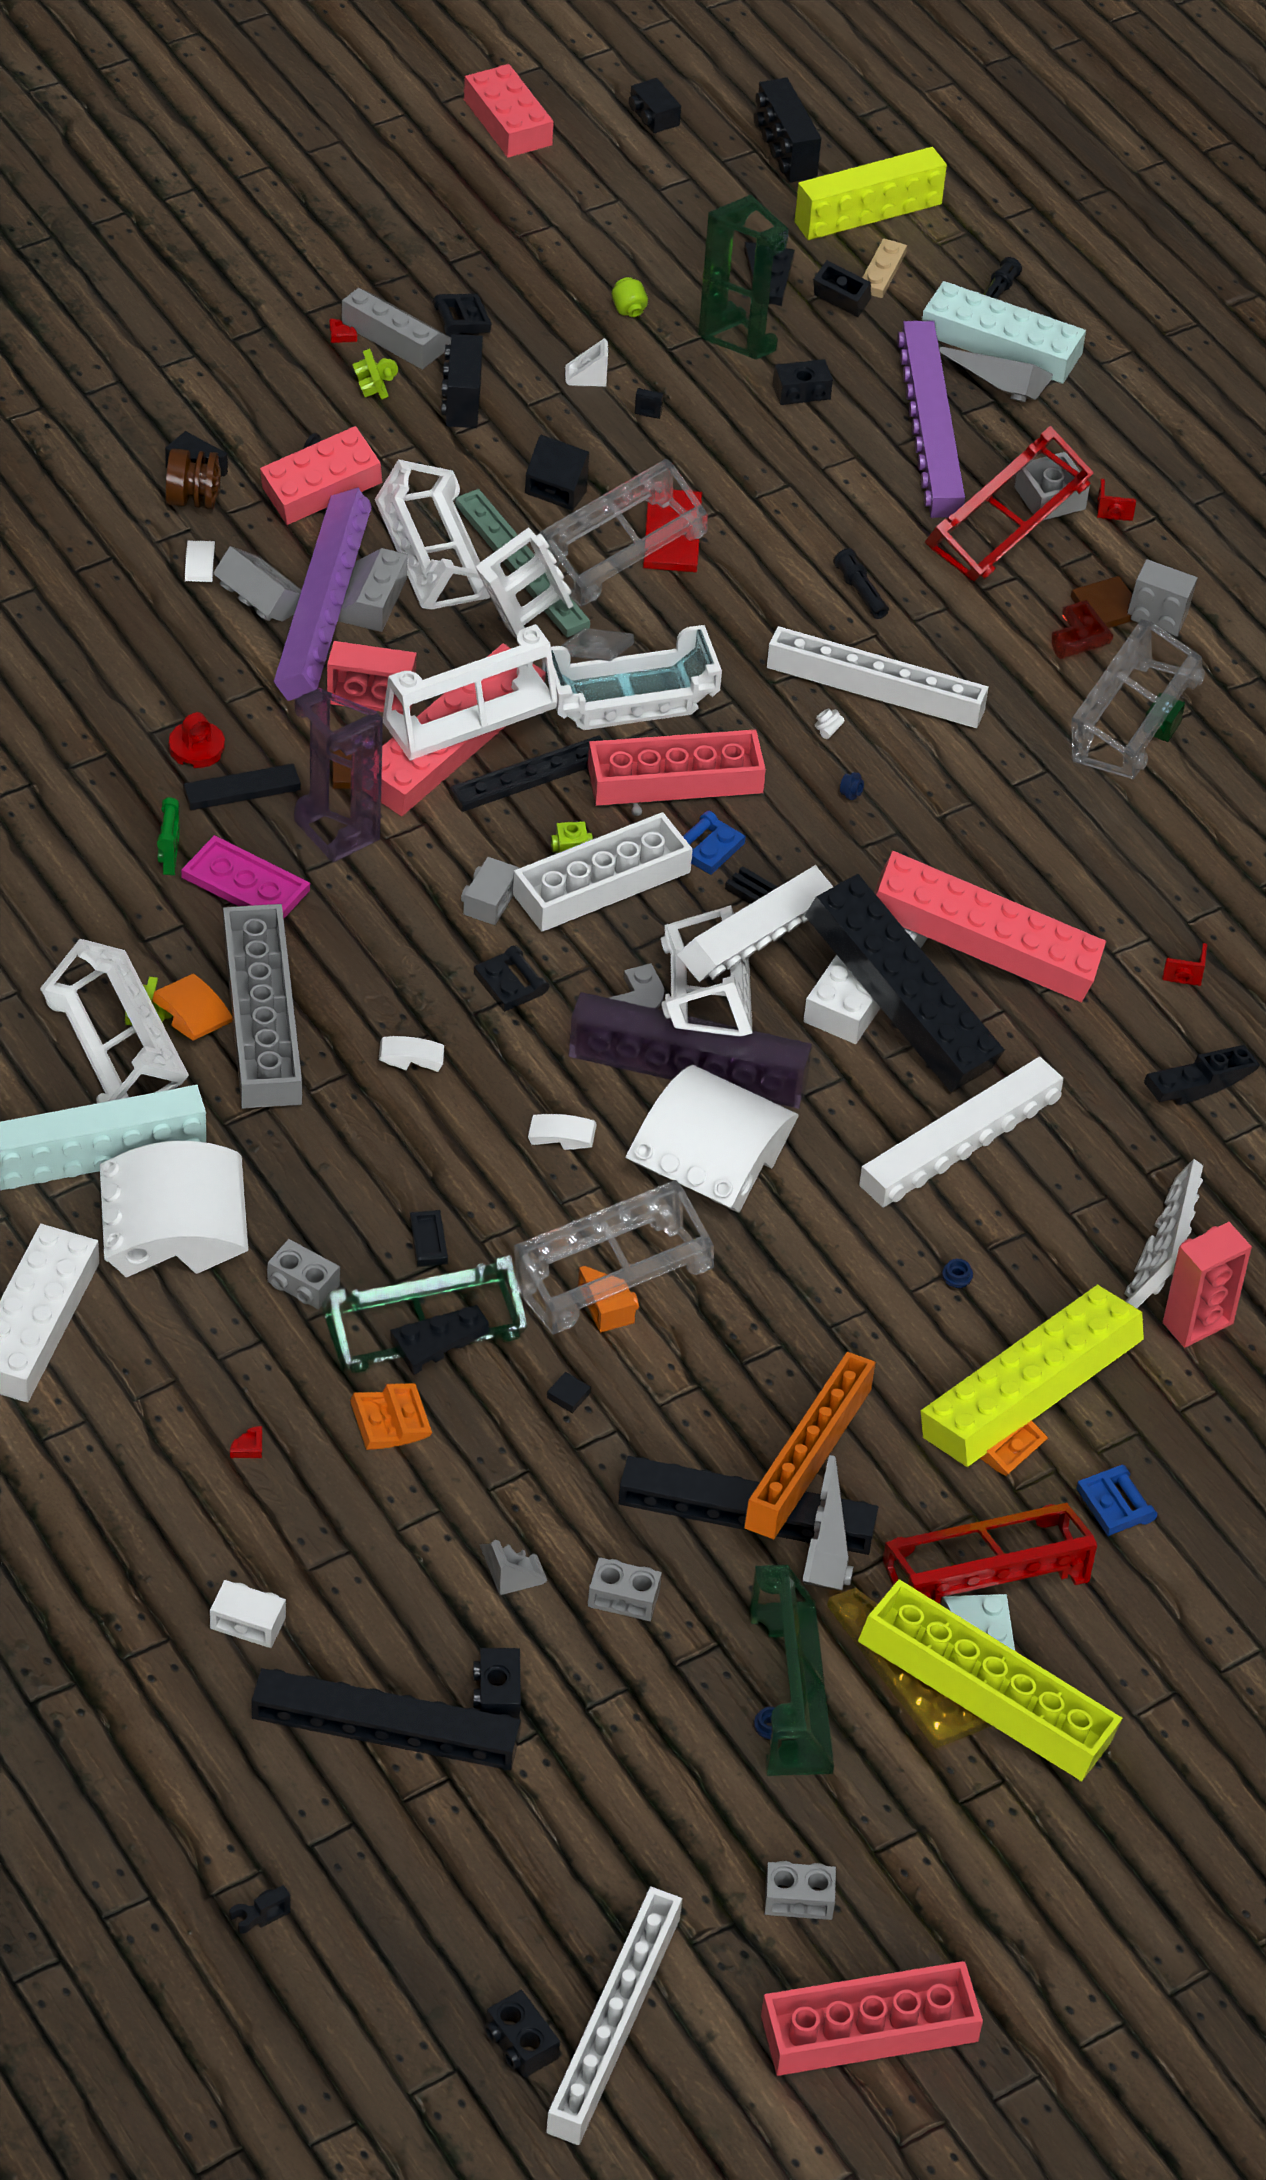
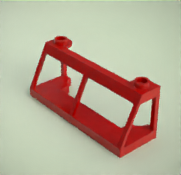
[925,425,1094,582]
[883,1503,1097,1604]

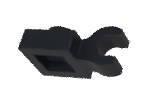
[229,1885,291,1934]

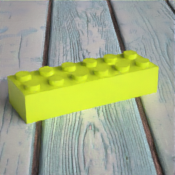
[795,147,947,240]

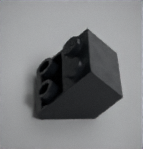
[525,435,589,511]

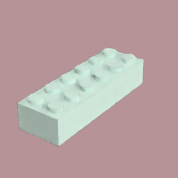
[922,281,1086,384]

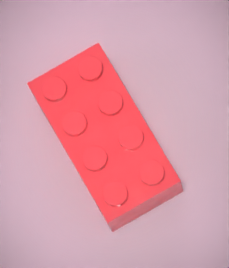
[464,64,554,158]
[260,426,383,525]
[1163,1222,1252,1348]

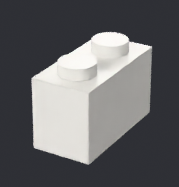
[210,1580,286,1648]

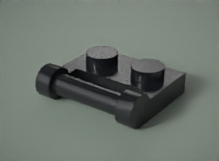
[432,294,492,337]
[474,945,550,1012]

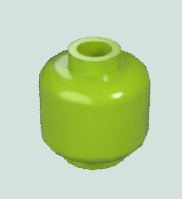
[611,277,648,317]

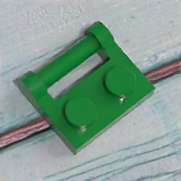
[157,797,180,875]

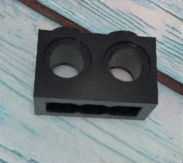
[484,1989,560,2078]

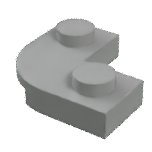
[607,963,664,1026]

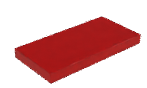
[643,488,702,572]

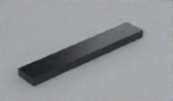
[449,735,603,812]

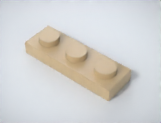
[862,238,907,298]

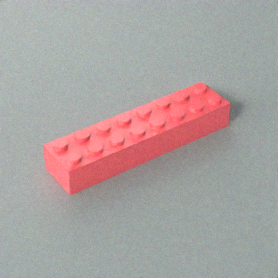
[358,643,546,817]
[874,850,1106,1003]

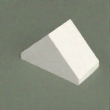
[566,338,608,387]

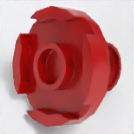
[168,712,225,768]

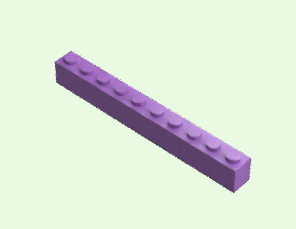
[897,321,965,518]
[274,488,372,701]

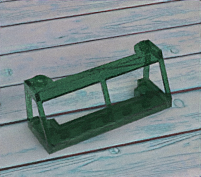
[698,194,789,360]
[322,1255,528,1373]
[750,1565,834,1776]

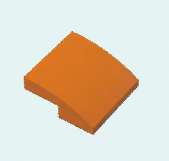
[152,973,233,1041]
[350,1383,432,1450]
[980,1420,1048,1476]

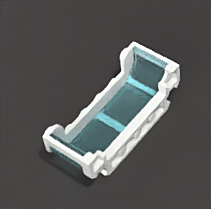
[542,625,722,730]

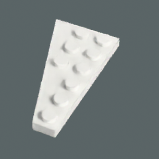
[1124,1159,1203,1308]

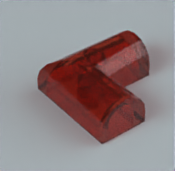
[1051,600,1113,659]

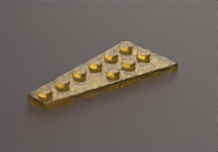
[827,1588,992,1749]

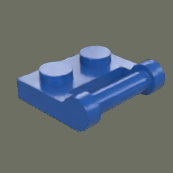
[683,811,746,875]
[1076,1465,1158,1536]

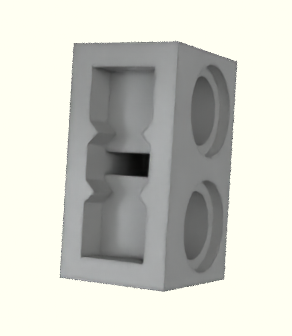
[267,1239,340,1310]
[588,1557,662,1622]
[764,1861,836,1920]

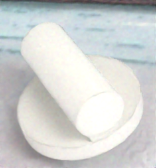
[815,708,844,739]

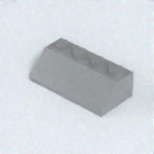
[342,288,451,370]

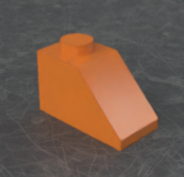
[578,1266,639,1333]

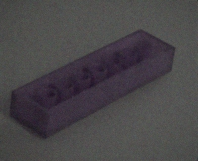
[569,992,812,1109]

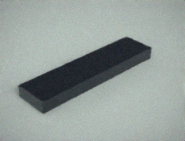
[183,763,301,810]

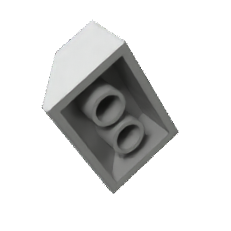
[213,546,302,622]
[338,548,408,632]

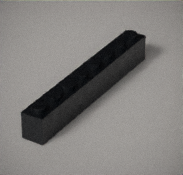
[618,1456,879,1555]
[252,1668,521,1771]

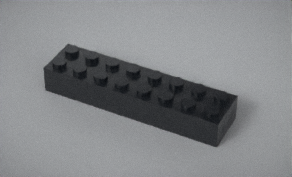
[804,874,1005,1092]

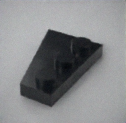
[744,242,795,306]
[390,1305,489,1375]

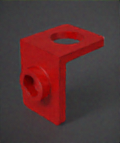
[1097,479,1136,521]
[1162,943,1207,986]

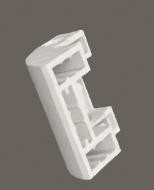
[625,1065,799,1213]
[100,1141,248,1278]

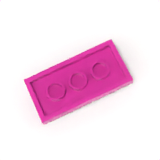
[181,835,310,919]

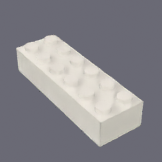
[513,812,693,932]
[804,927,928,1044]
[0,1223,99,1403]

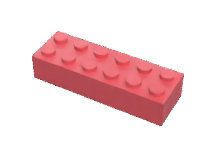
[588,729,766,806]
[761,1961,983,2076]

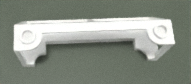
[375,459,490,610]
[382,624,558,760]
[661,905,753,1037]
[40,939,189,1103]

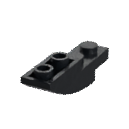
[1144,1045,1260,1105]

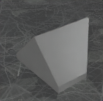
[480,1540,548,1595]

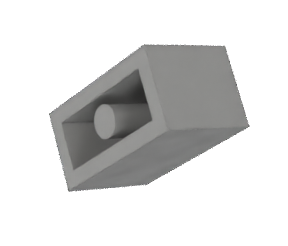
[461,857,519,925]

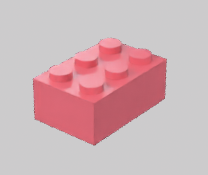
[327,641,417,715]

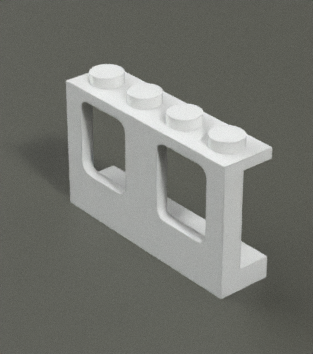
[475,527,573,639]

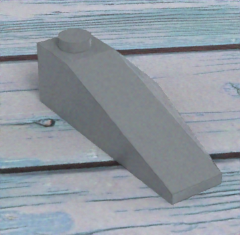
[939,347,1053,402]
[803,1455,854,1591]

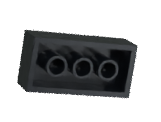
[754,77,821,183]

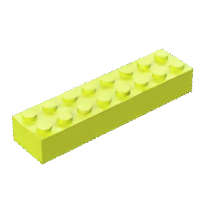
[921,1284,1144,1467]
[858,1579,1123,1781]

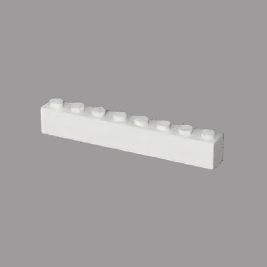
[767,626,989,728]
[677,865,833,982]
[859,1056,1064,1208]
[546,1886,682,2145]

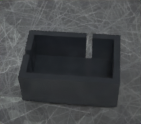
[441,334,483,428]

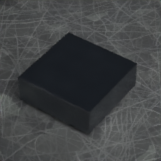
[634,388,664,419]
[547,1372,591,1413]

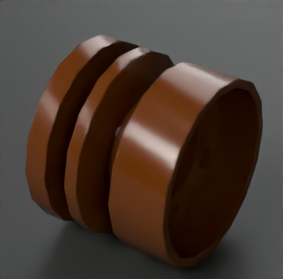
[166,449,221,509]

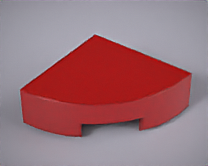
[329,319,357,343]
[230,1426,262,1458]

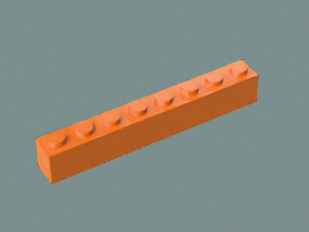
[744,1352,876,1539]

